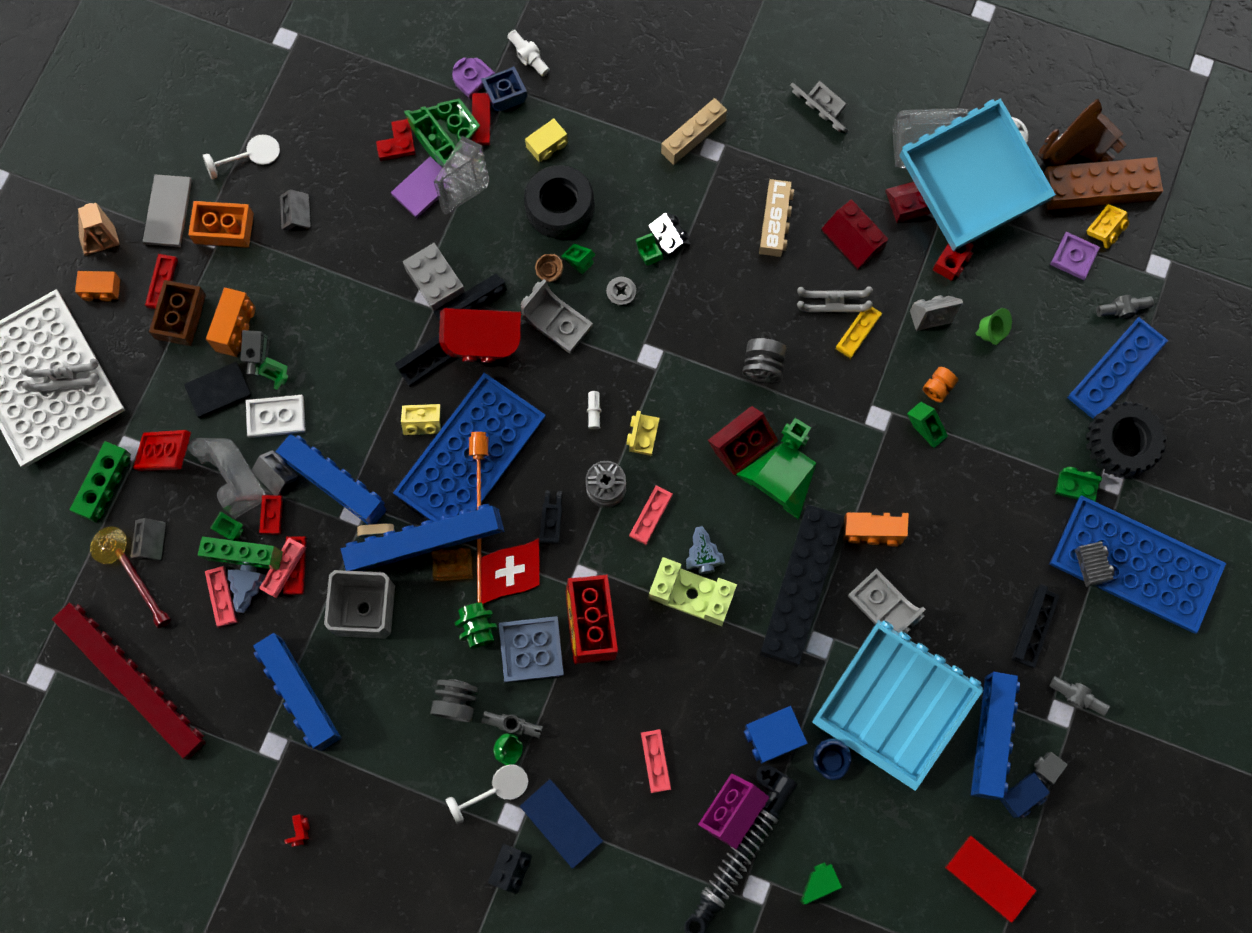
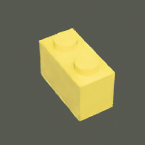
[525,118,568,162]

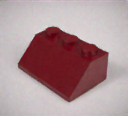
[885,182,932,223]
[821,199,888,269]
[708,406,778,476]

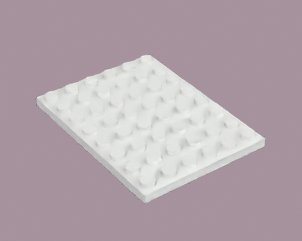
[0,289,125,469]

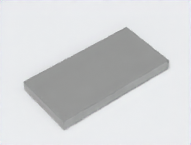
[143,175,192,247]

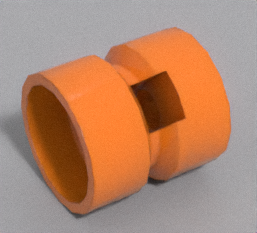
[922,367,958,403]

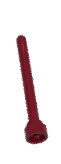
[115,548,171,628]

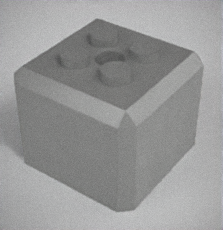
[324,570,395,639]

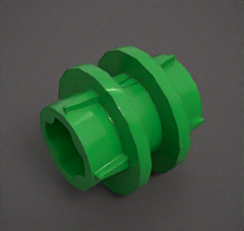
[455,602,497,649]

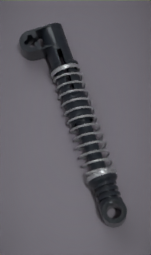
[684,765,798,933]

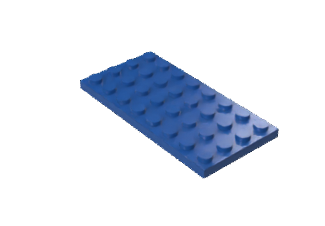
[393,373,546,522]
[1049,495,1226,634]

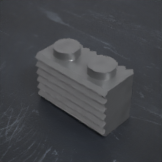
[1075,541,1114,587]

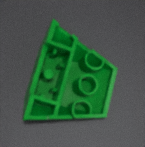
[404,98,480,167]
[736,443,816,520]

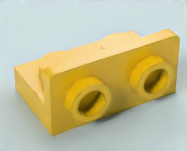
[1087,204,1129,249]

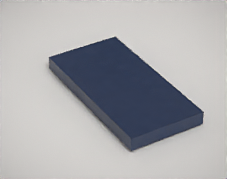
[520,779,603,869]

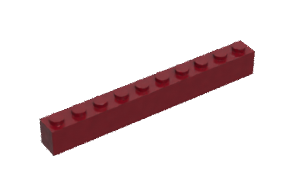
[52,602,206,760]

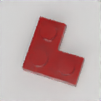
[376,119,416,161]

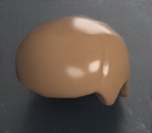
[535,254,564,282]

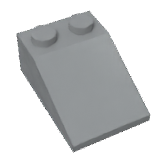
[910,295,963,331]

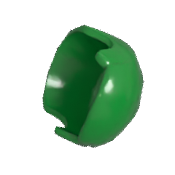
[493,733,523,765]

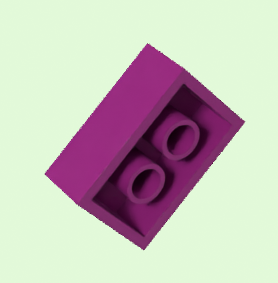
[698,773,769,849]

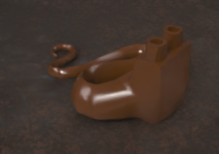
[1037,99,1127,166]

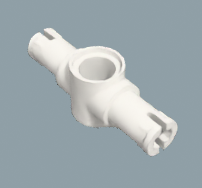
[507,30,550,77]

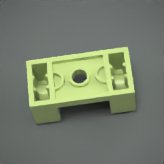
[649,557,737,626]

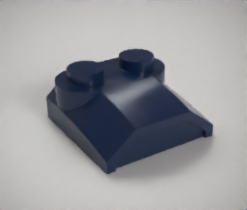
[481,66,528,111]

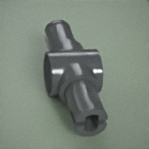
[1096,295,1154,319]
[1049,676,1110,716]
[482,711,543,739]

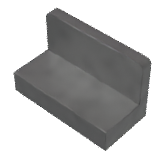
[280,189,310,231]
[251,450,298,495]
[131,518,166,560]

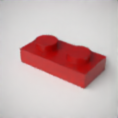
[259,495,283,535]

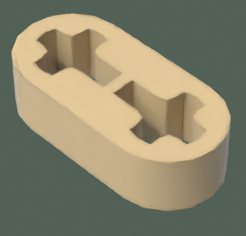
[357,524,394,538]

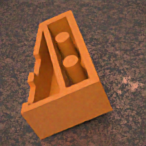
[843,513,909,547]

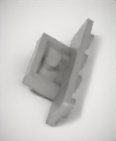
[790,81,848,133]

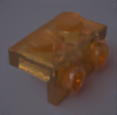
[432,548,473,581]

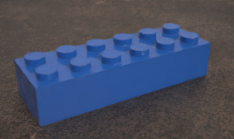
[275,434,387,525]
[253,633,341,751]
[970,672,1020,800]

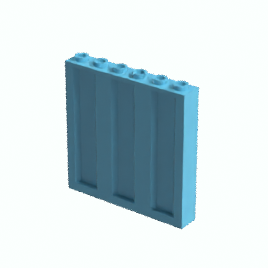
[812,620,983,791]

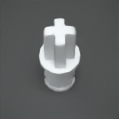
[587,391,602,430]

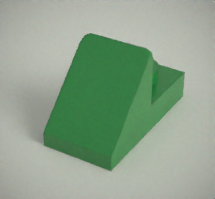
[561,244,595,274]

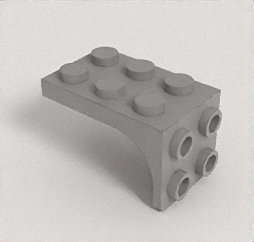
[521,279,593,353]
[848,568,926,633]

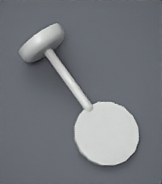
[203,135,280,179]
[446,765,528,825]

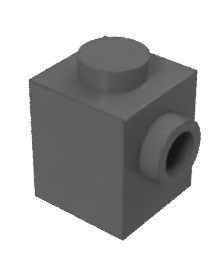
[1033,752,1068,785]

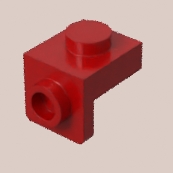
[285,814,310,847]

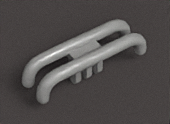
[797,286,873,312]
[21,358,99,392]

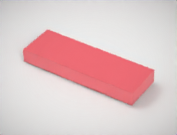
[629,485,673,545]
[259,538,307,598]
[205,566,238,628]
[641,729,671,793]

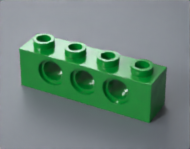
[69,441,131,523]
[198,537,283,570]

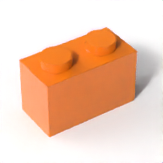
[75,271,120,301]

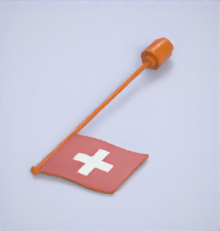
[469,432,539,604]

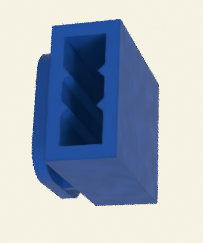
[744,706,807,764]

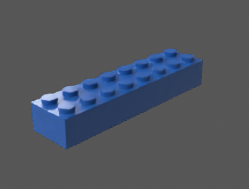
[341,504,505,572]

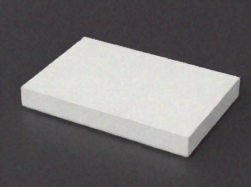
[246,395,306,438]

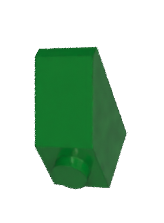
[907,402,948,448]
[801,862,842,905]

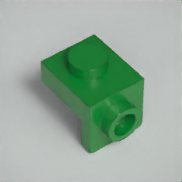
[636,233,663,266]
[258,357,288,390]
[210,512,243,541]

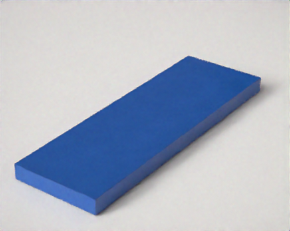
[1067,317,1169,419]

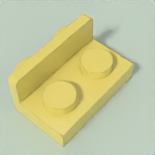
[401,404,441,435]
[626,411,659,456]

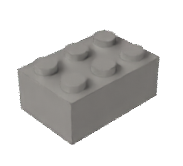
[402,243,465,311]

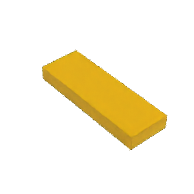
[835,307,882,359]

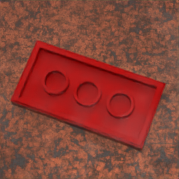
[133,430,191,471]
[945,836,1036,923]

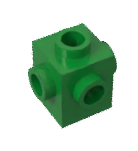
[781,418,811,451]

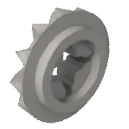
[606,277,636,306]

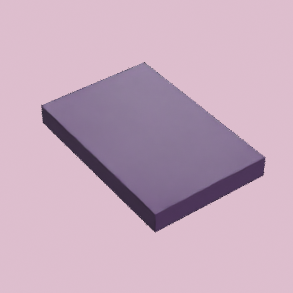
[391,157,456,218]

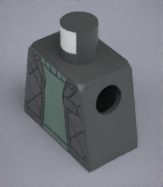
[241,330,270,376]

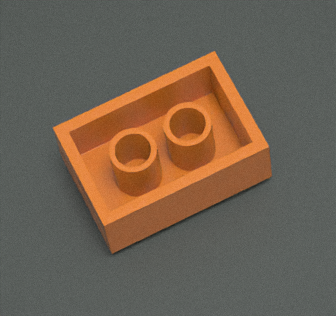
[188,201,254,247]
[206,287,255,357]

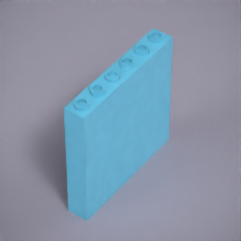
[899,98,1056,251]

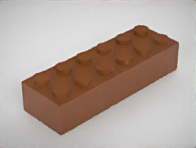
[1044,157,1163,210]

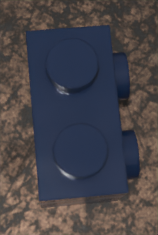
[999,773,1050,818]

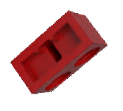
[933,243,974,281]

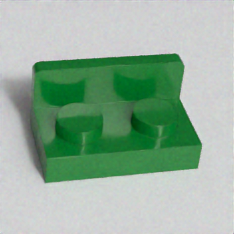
[1055,467,1102,501]

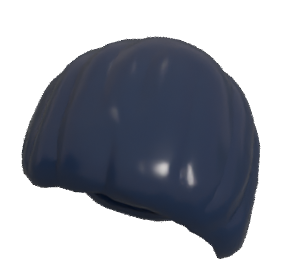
[813,739,851,780]

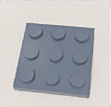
[499,616,564,683]

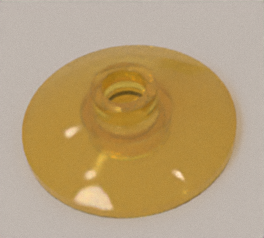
[90,526,127,564]

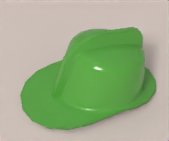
[976,308,1012,345]

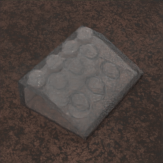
[434,136,489,215]

